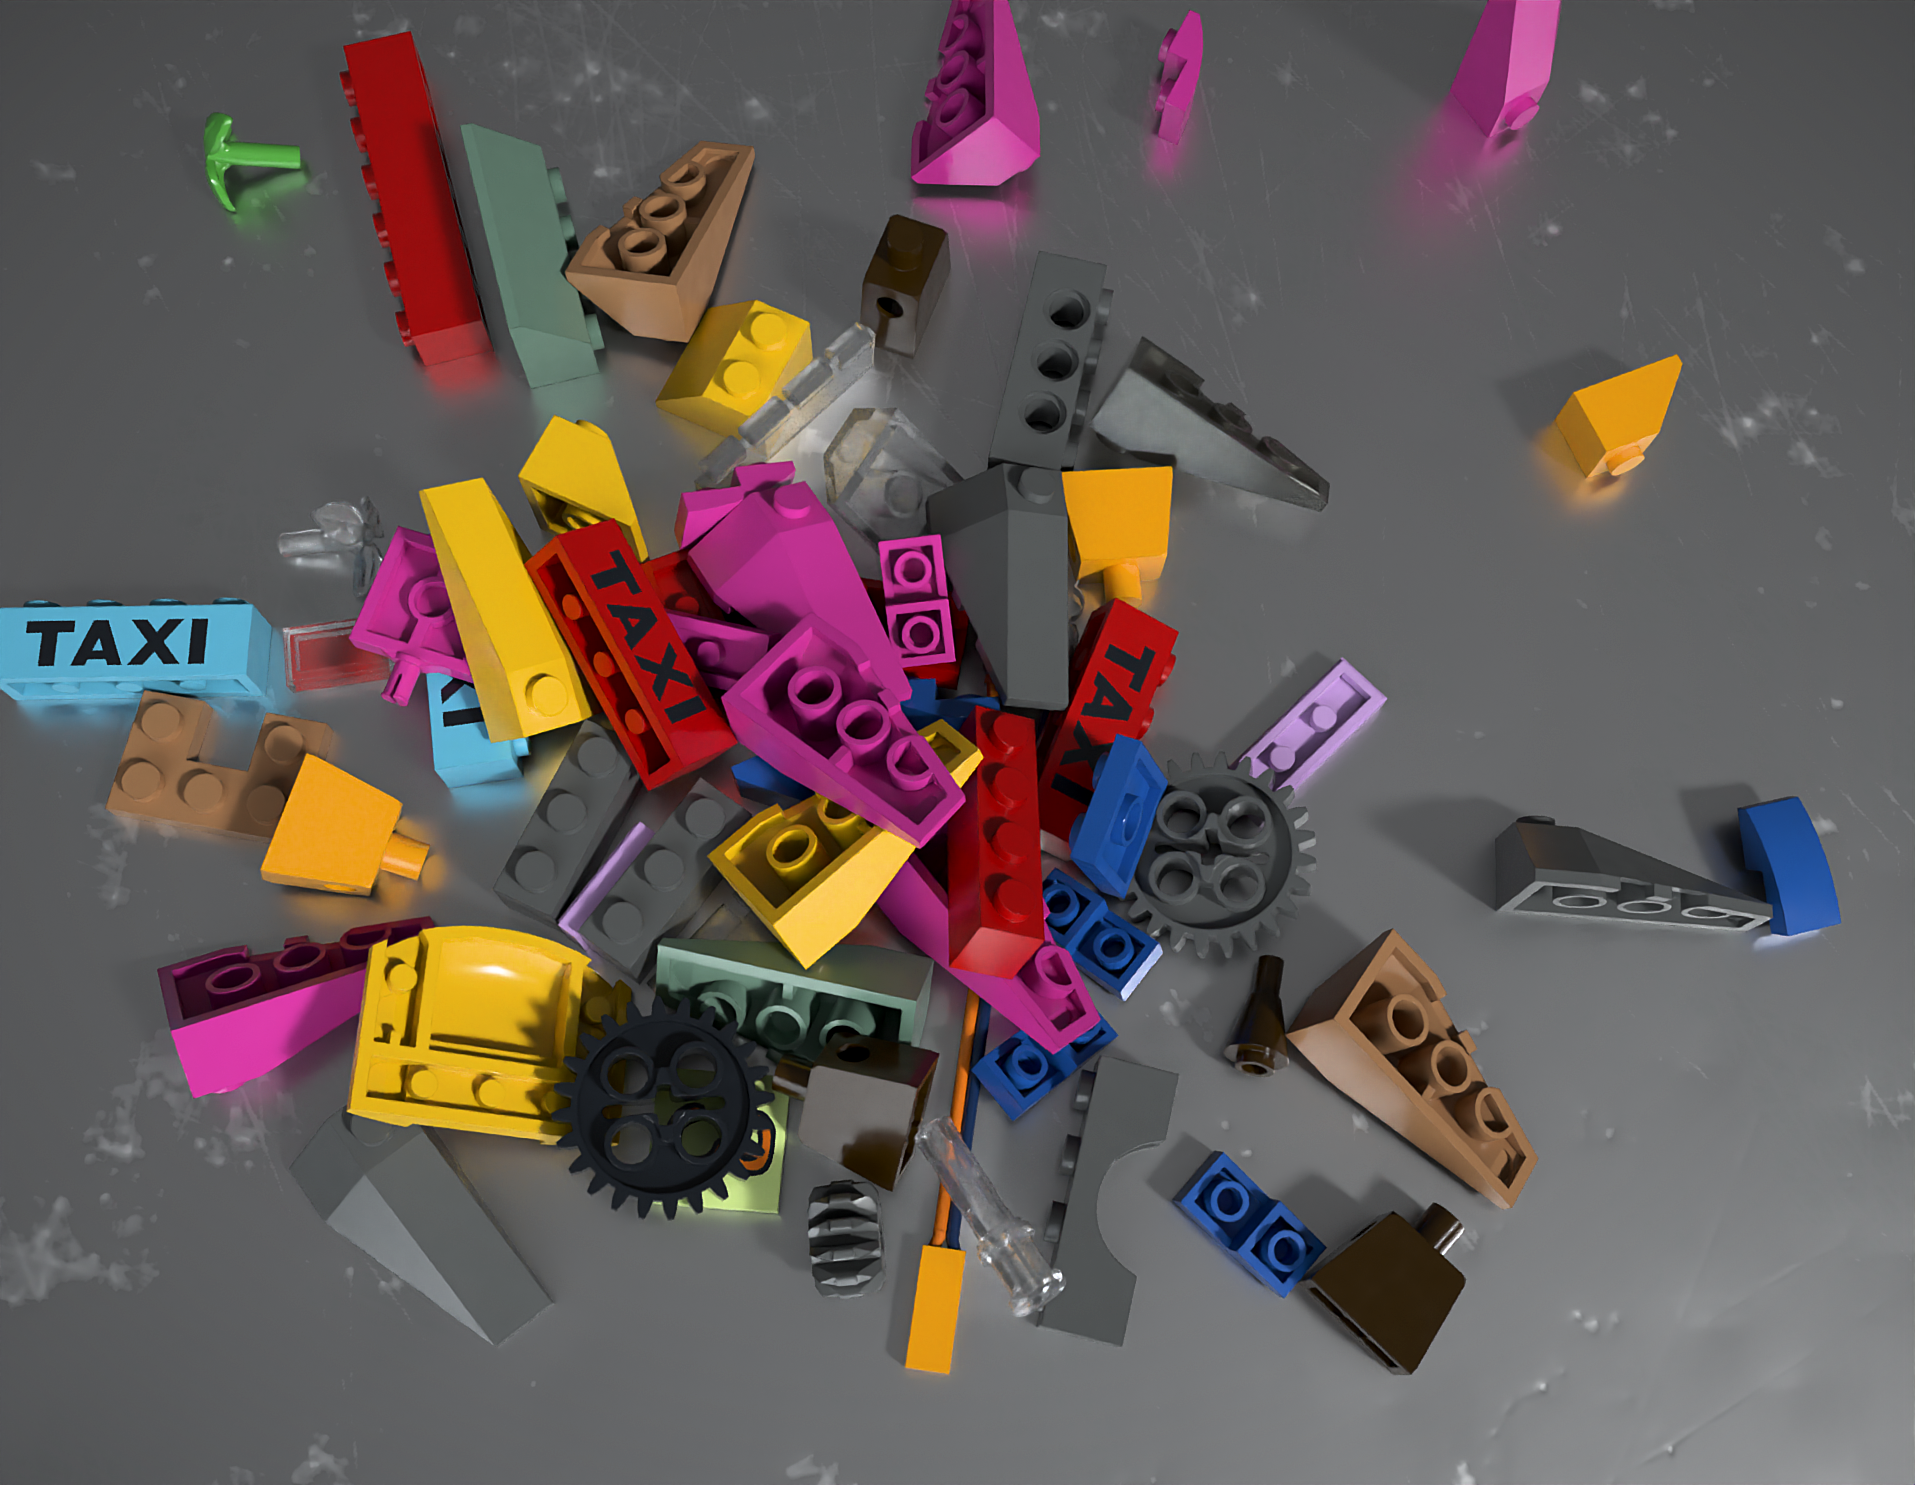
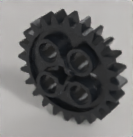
[551,996,775,1221]

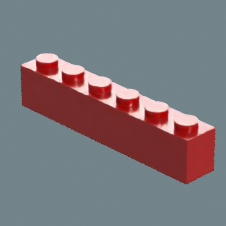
[339,31,494,367]

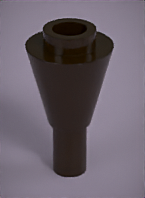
[1224,955,1289,1077]

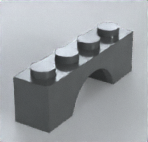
[1028,1055,1179,1347]

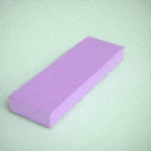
[1229,657,1388,827]

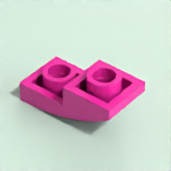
[1155,10,1203,145]
[674,461,796,550]
[878,533,956,668]

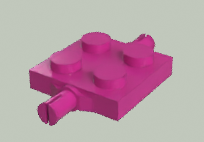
[349,526,474,706]

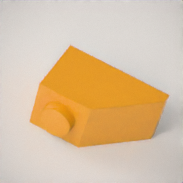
[1555,354,1683,478]

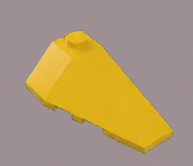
[419,477,604,743]
[707,719,984,970]

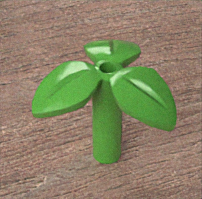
[203,112,300,212]

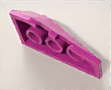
[911,0,1040,186]
[1450,0,1562,138]
[687,481,913,702]
[721,611,966,849]
[875,822,1101,1055]
[157,916,435,1099]

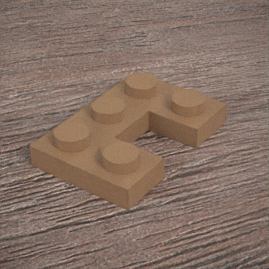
[105,690,334,844]

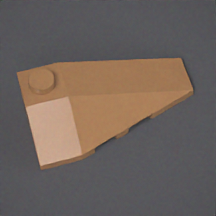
[565,141,755,343]
[1285,928,1538,1210]

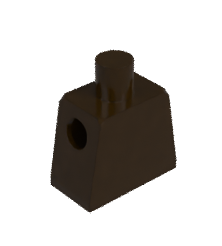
[859,214,951,359]
[772,1032,940,1192]
[1298,1202,1466,1375]

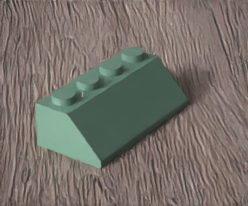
[460,123,605,389]

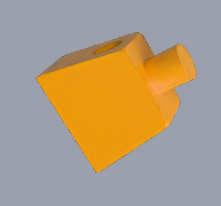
[1061,466,1173,608]
[260,753,430,896]

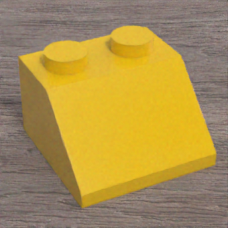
[655,300,813,452]
[518,415,650,564]

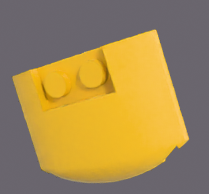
[346,926,632,1146]

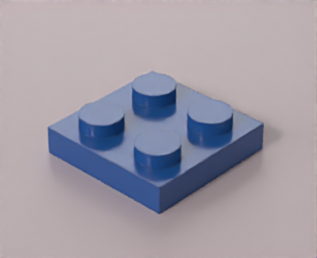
[1069,734,1168,899]

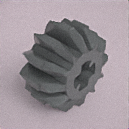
[807,1179,886,1299]

